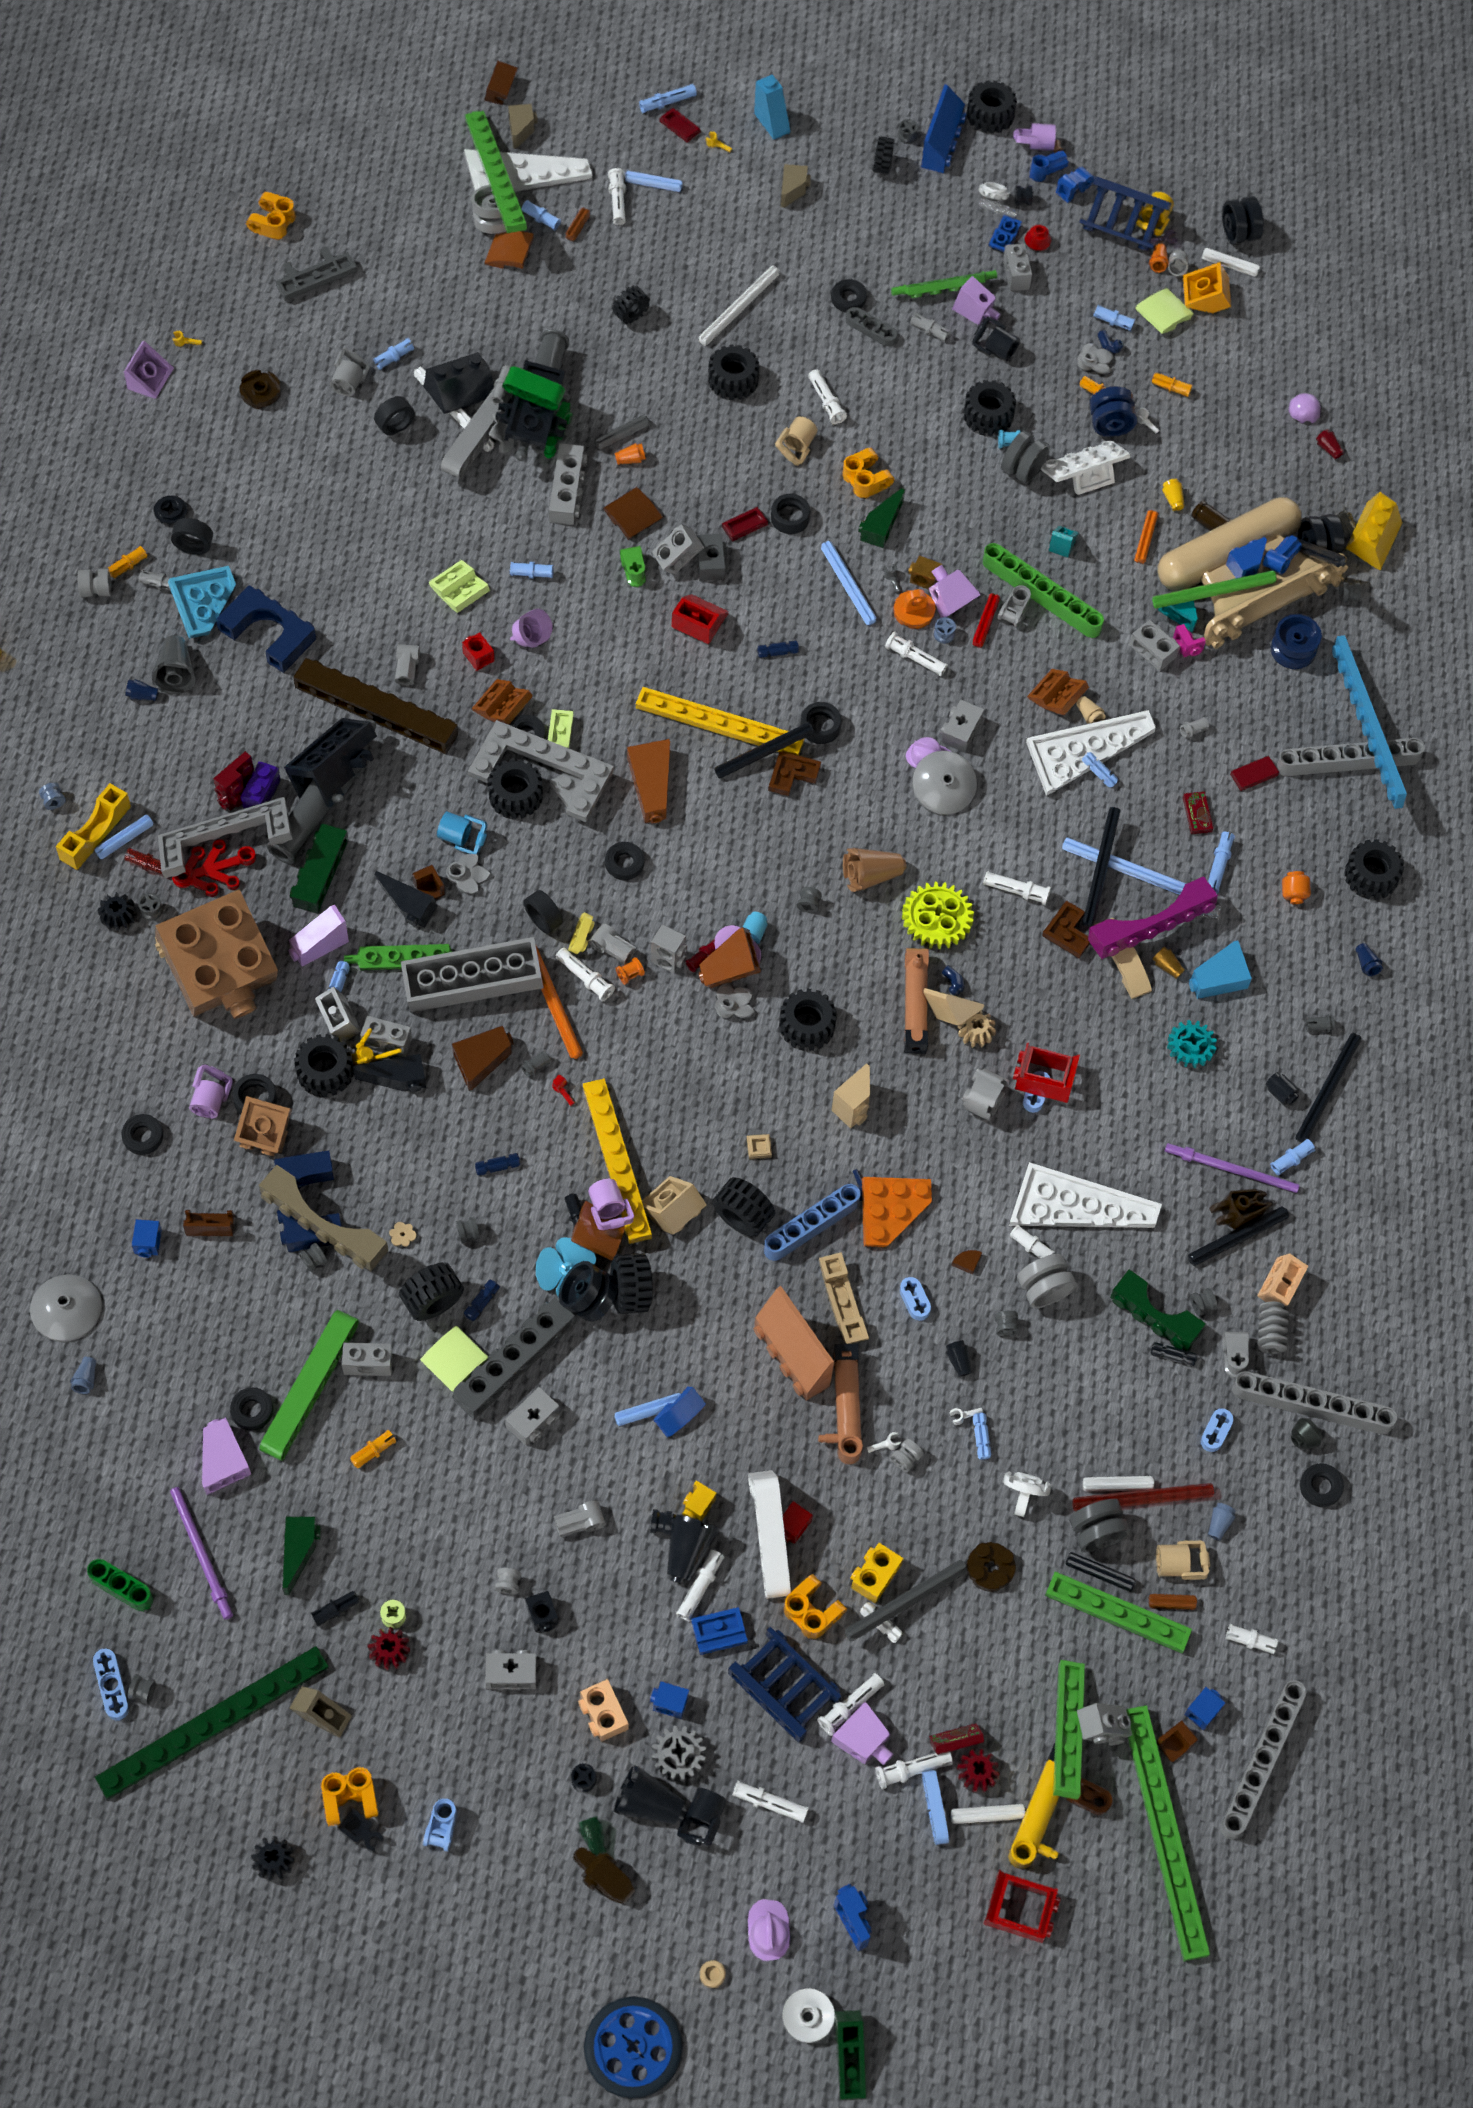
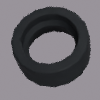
[374,396,415,436]
[771,494,810,534]
[171,518,213,555]
[801,702,841,744]
[524,890,563,934]
[232,1073,278,1115]

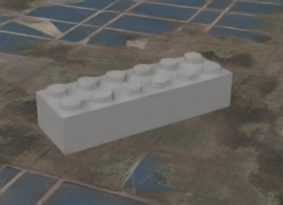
[401,937,544,1013]

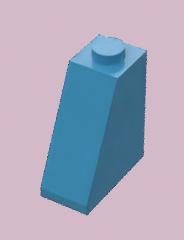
[754,74,790,140]
[1189,941,1252,999]

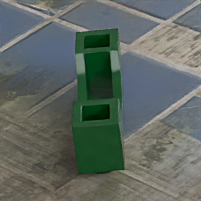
[1110,1269,1206,1352]

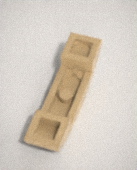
[1094,918,1152,999]
[819,1252,869,1344]

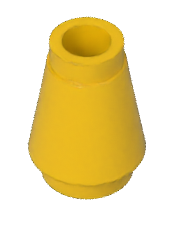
[1162,479,1185,511]

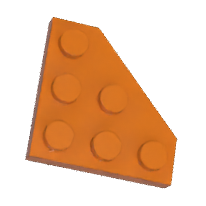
[862,1177,932,1247]

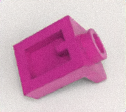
[1173,624,1206,657]

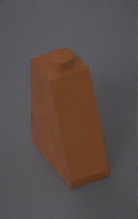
[699,927,761,988]

